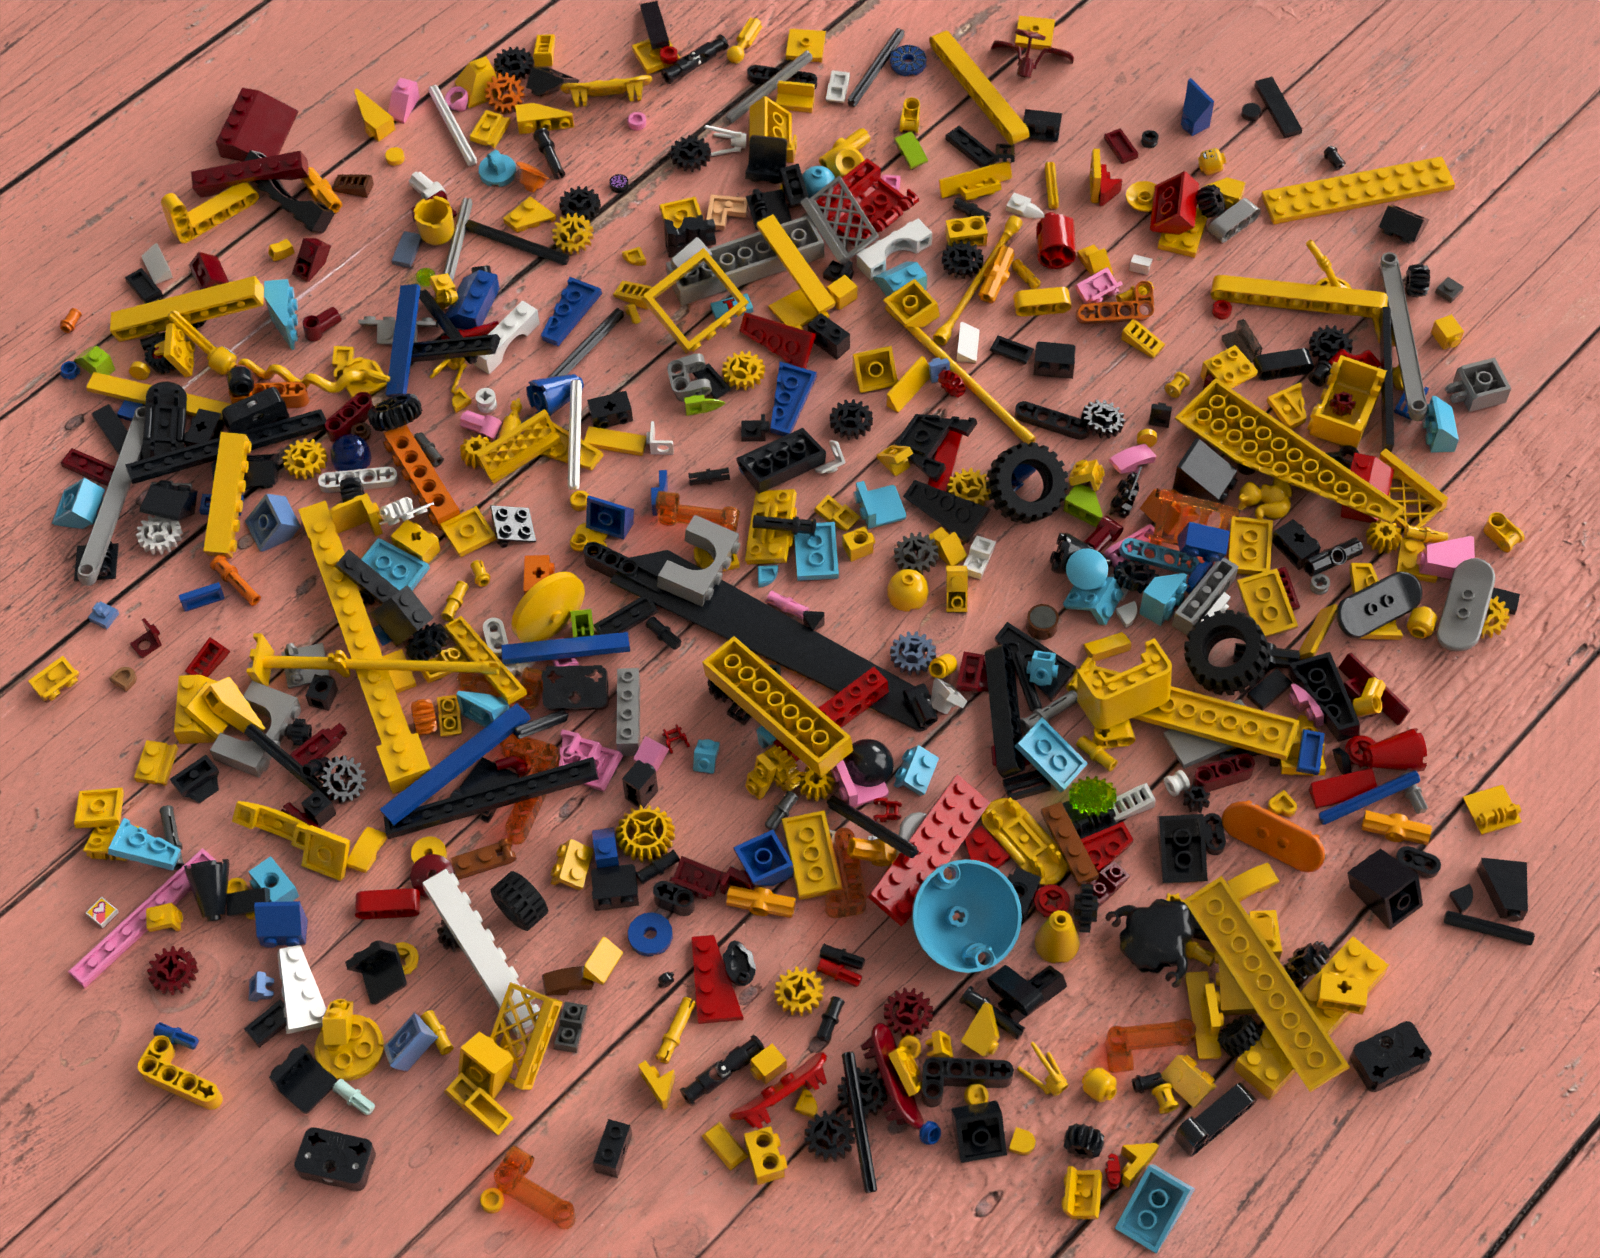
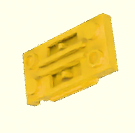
[745,489,797,565]

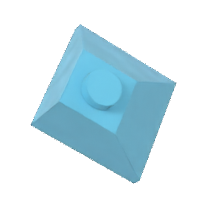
[456,691,510,727]

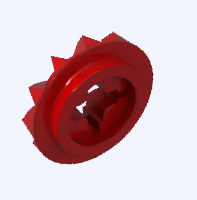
[938,370,966,398]
[1345,735,1376,768]
[1034,884,1070,917]

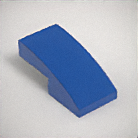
[651,470,668,516]

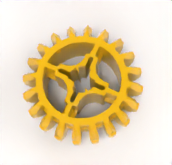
[616,804,675,863]

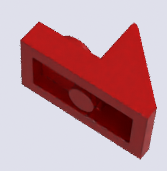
[1099,164,1122,206]

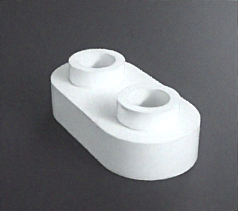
[483,618,508,657]

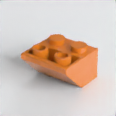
[1140,489,1200,535]

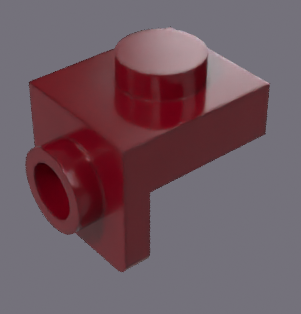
[718,866,755,895]

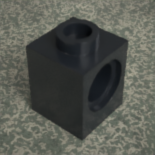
[305,674,338,711]
[301,789,336,827]

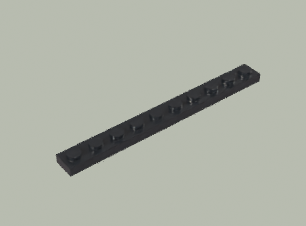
[125,409,326,484]
[384,757,599,839]

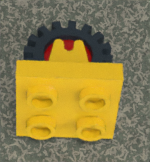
[145,323,195,378]

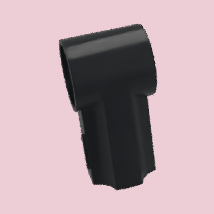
[903,683,938,728]

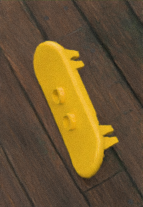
[560,75,652,108]
[981,797,1067,886]

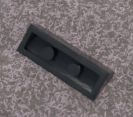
[997,965,1067,1023]

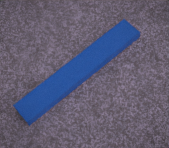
[386,284,421,397]
[501,632,630,665]

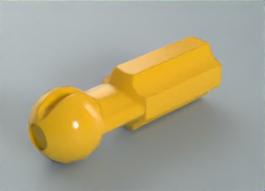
[726,17,763,64]

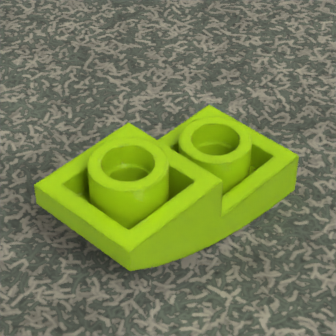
[894,131,928,170]

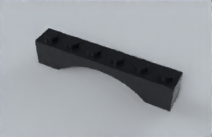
[244,150,335,233]

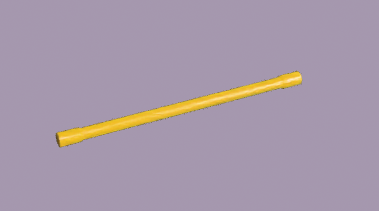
[885,305,1036,444]

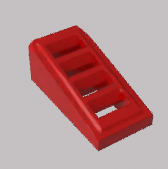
[185,637,230,677]

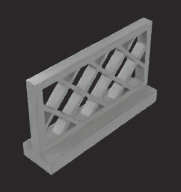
[801,176,880,265]

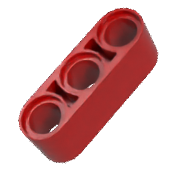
[355,888,420,920]

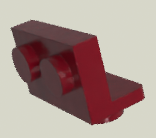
[669,856,723,899]

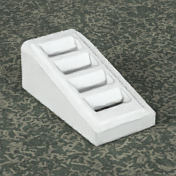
[1106,783,1156,822]

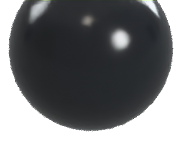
[843,739,894,787]

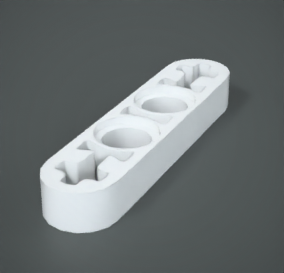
[318,467,398,493]

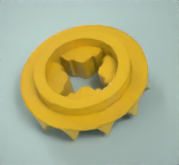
[394,942,419,975]

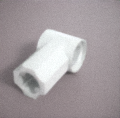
[409,171,446,200]

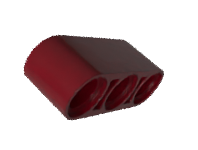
[325,392,373,443]
[1192,754,1255,793]

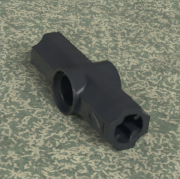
[1303,537,1364,577]
[1233,642,1300,670]

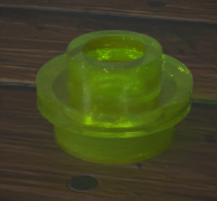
[416,268,435,286]

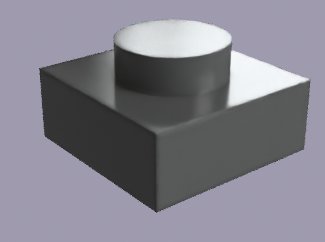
[1435,277,1464,303]

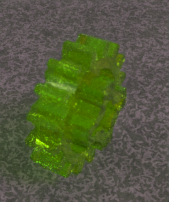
[1069,776,1117,816]

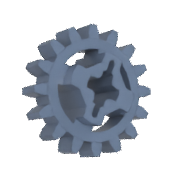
[890,631,936,676]

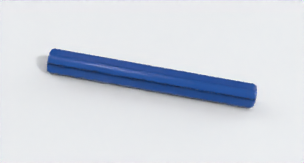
[1318,770,1420,825]

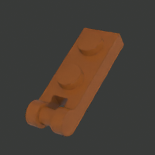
[451,838,517,880]

